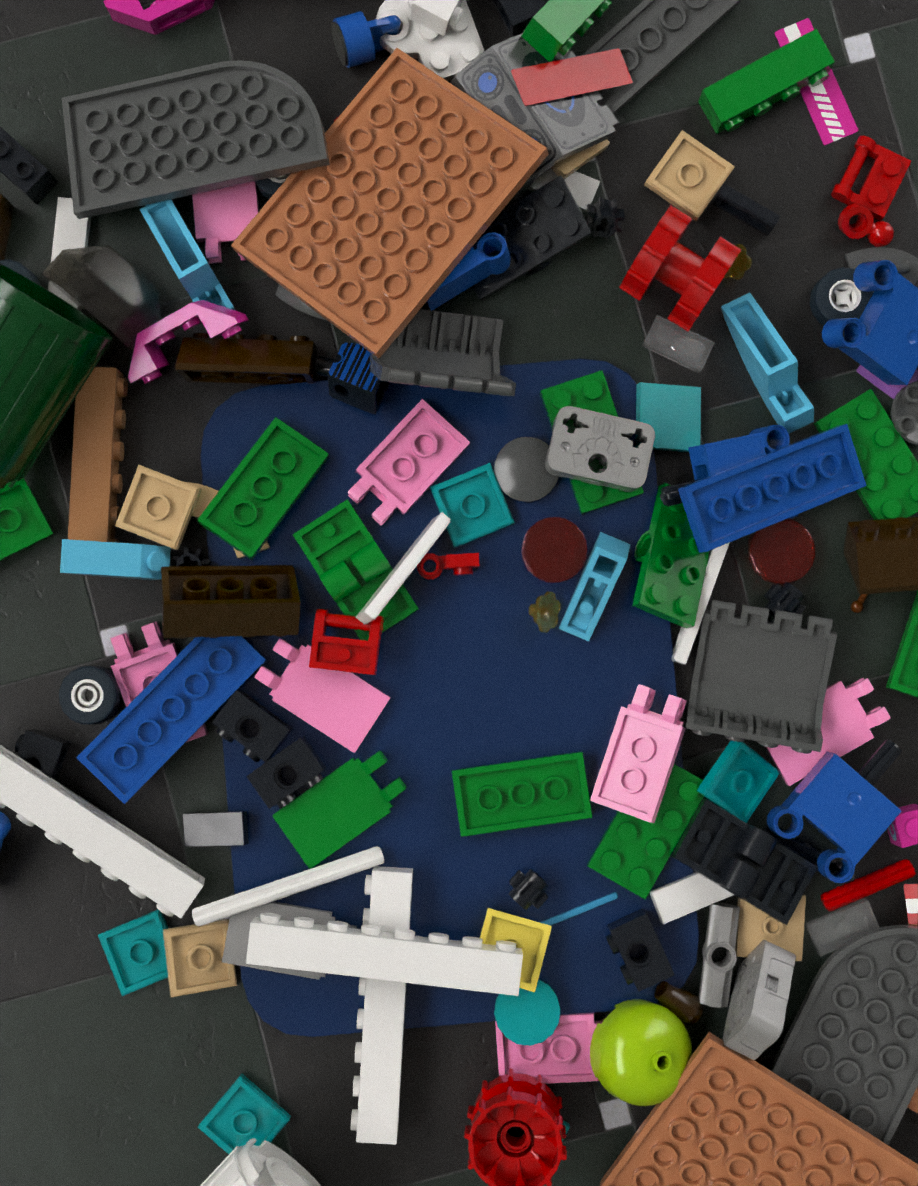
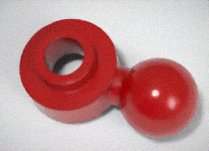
[838,204,894,247]

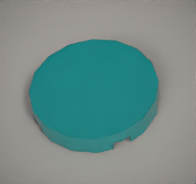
[494,979,560,1046]

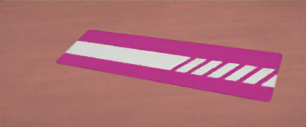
[775,18,858,145]

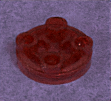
[521,517,587,583]
[748,519,815,584]

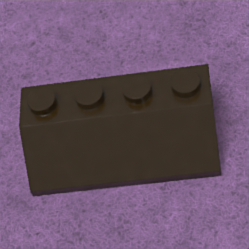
[176,333,317,385]
[843,517,918,594]
[161,565,300,639]

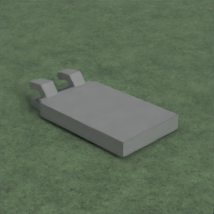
[222,901,357,980]

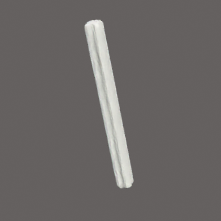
[192,846,384,926]

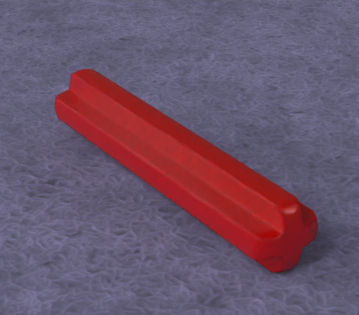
[821,859,916,911]

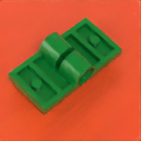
[632,483,710,629]
[293,499,419,641]

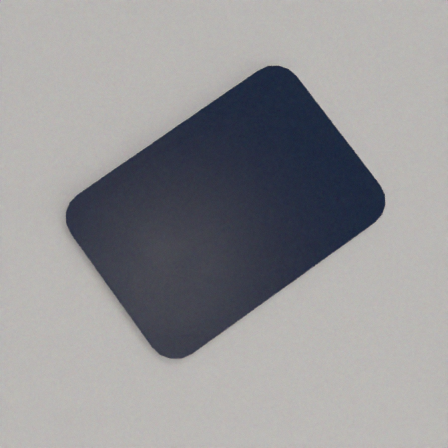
[201,359,699,1037]

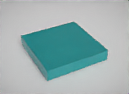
[635,382,701,452]
[430,463,515,548]
[697,740,780,823]
[98,909,168,996]
[198,1073,291,1154]

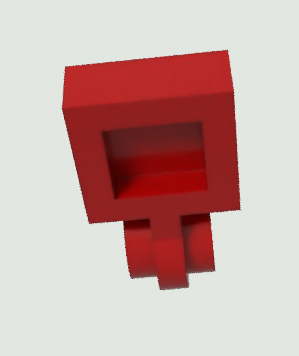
[417,553,480,580]

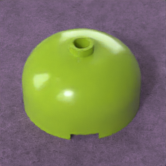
[590,999,692,1106]

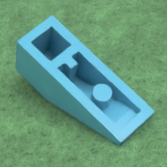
[559,532,631,641]
[60,539,171,580]

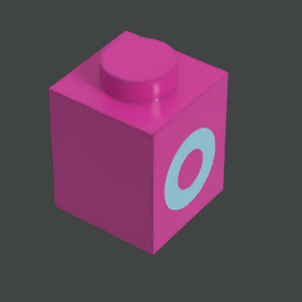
[887,804,918,848]

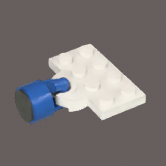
[331,0,485,81]

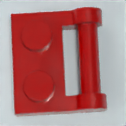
[831,136,911,221]
[309,609,384,675]

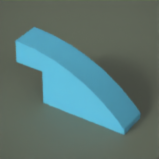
[140,199,236,311]
[721,293,814,433]

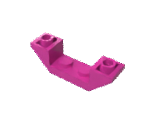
[103,0,215,35]
[128,300,249,384]

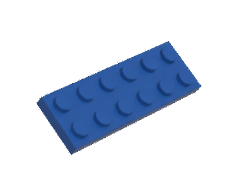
[678,424,867,553]
[76,636,266,804]

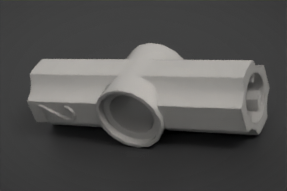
[699,902,740,1008]

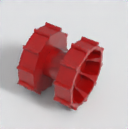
[619,205,741,332]
[464,1068,567,1186]

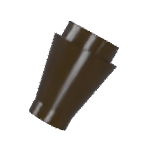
[654,981,703,1026]

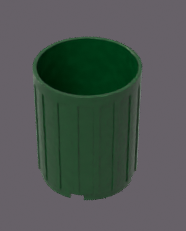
[0,263,112,489]

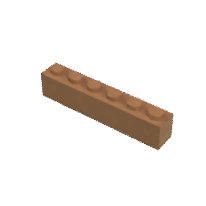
[68,367,128,543]

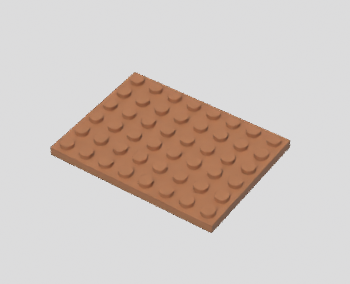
[231,48,549,358]
[600,1032,918,1186]

